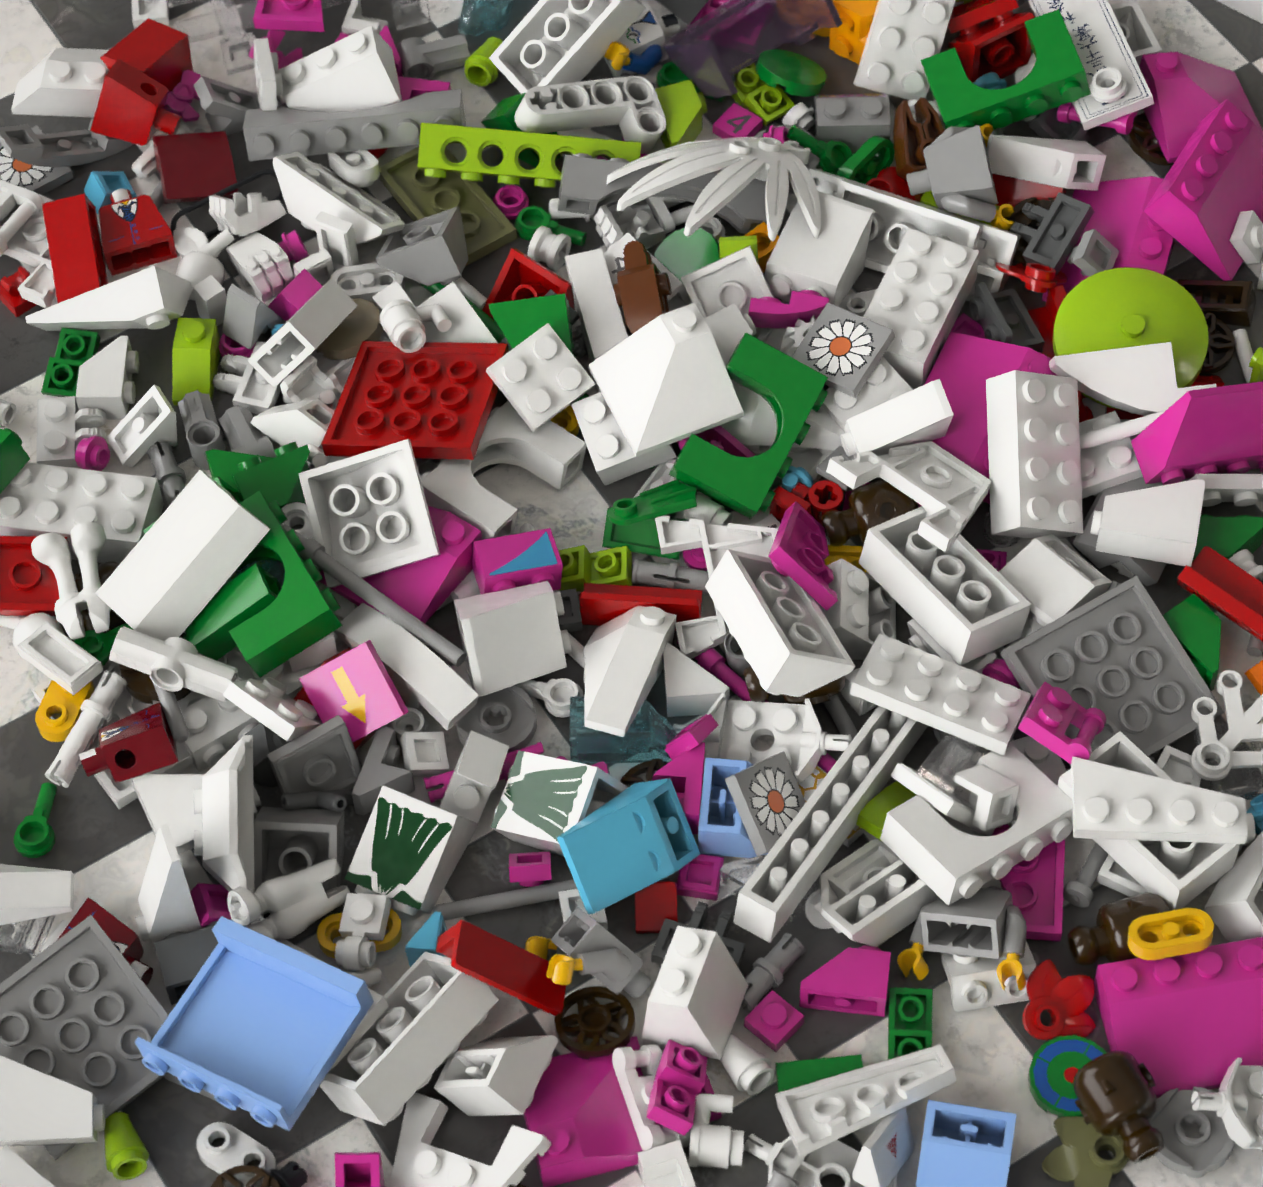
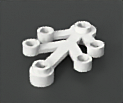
[1191,670,1263,781]

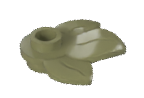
[1041,1116,1128,1187]

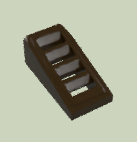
[1177,279,1256,327]

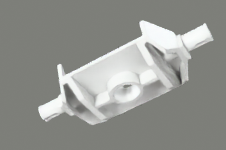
[672,693,852,783]
[1191,1058,1263,1149]
[743,1133,897,1187]

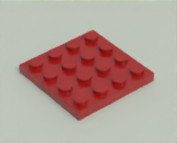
[321,341,509,460]

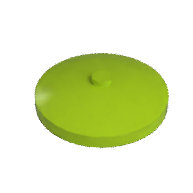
[1052,267,1209,410]

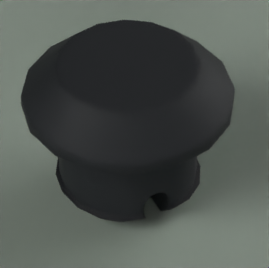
[270,1162,308,1187]

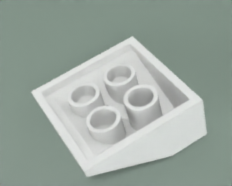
[589,302,744,457]
[298,439,440,588]

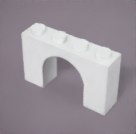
[420,401,586,540]
[880,743,1073,906]

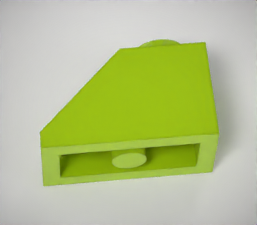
[655,80,707,161]
[172,317,220,405]

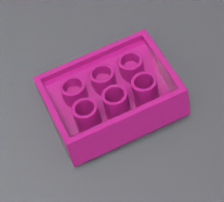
[1143,99,1263,281]
[1042,176,1176,302]
[924,332,1057,504]
[1131,381,1263,485]
[1094,937,1263,1099]

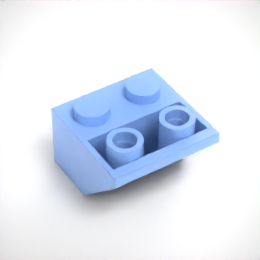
[698,758,769,859]
[916,1100,1016,1187]

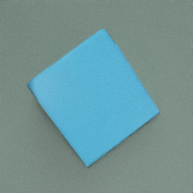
[84,171,137,214]
[405,912,447,967]

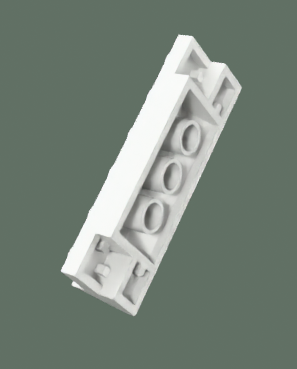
[809,168,1021,301]

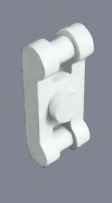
[612,1044,690,1150]

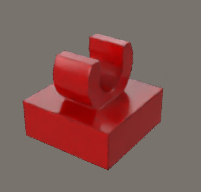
[0,266,37,317]
[770,482,811,523]

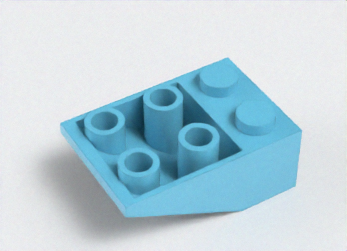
[557,778,700,914]

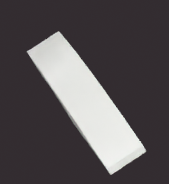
[372,280,498,343]
[1049,342,1217,416]
[334,603,479,731]

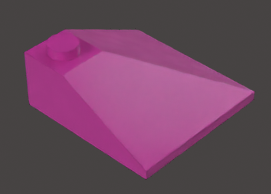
[1139,52,1263,163]
[319,506,482,634]
[524,1036,661,1187]

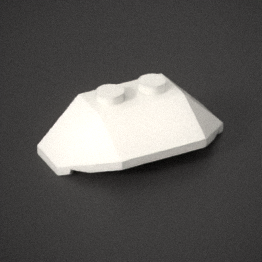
[11,48,109,118]
[272,151,405,245]
[194,735,255,893]
[819,838,939,947]

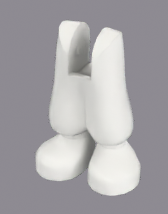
[227,858,350,940]

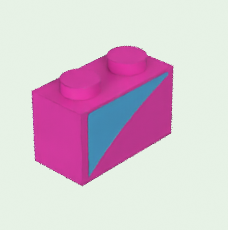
[472,528,563,594]

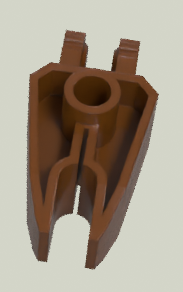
[893,97,945,202]
[614,240,672,334]

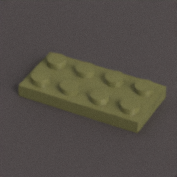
[378,146,517,266]

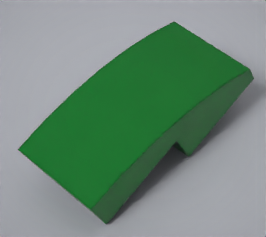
[41,327,101,397]
[887,987,933,1060]

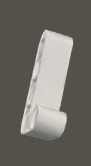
[514,76,666,154]

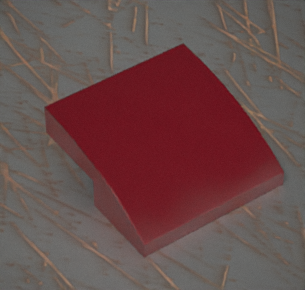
[153,131,238,204]

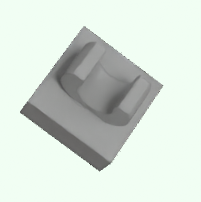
[1067,229,1119,277]

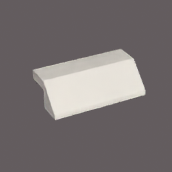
[96,469,270,641]

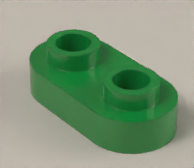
[837,135,895,185]

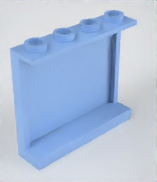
[135,916,374,1131]

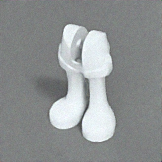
[31,522,111,640]

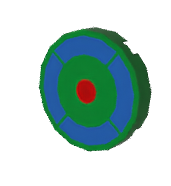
[1028,1035,1107,1118]

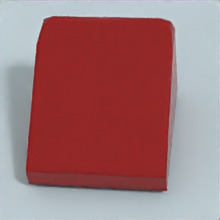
[635,881,678,934]

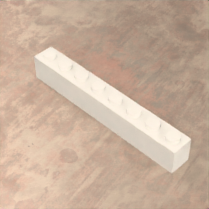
[733,706,928,943]

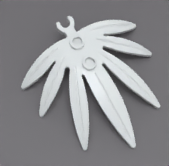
[606,137,821,241]

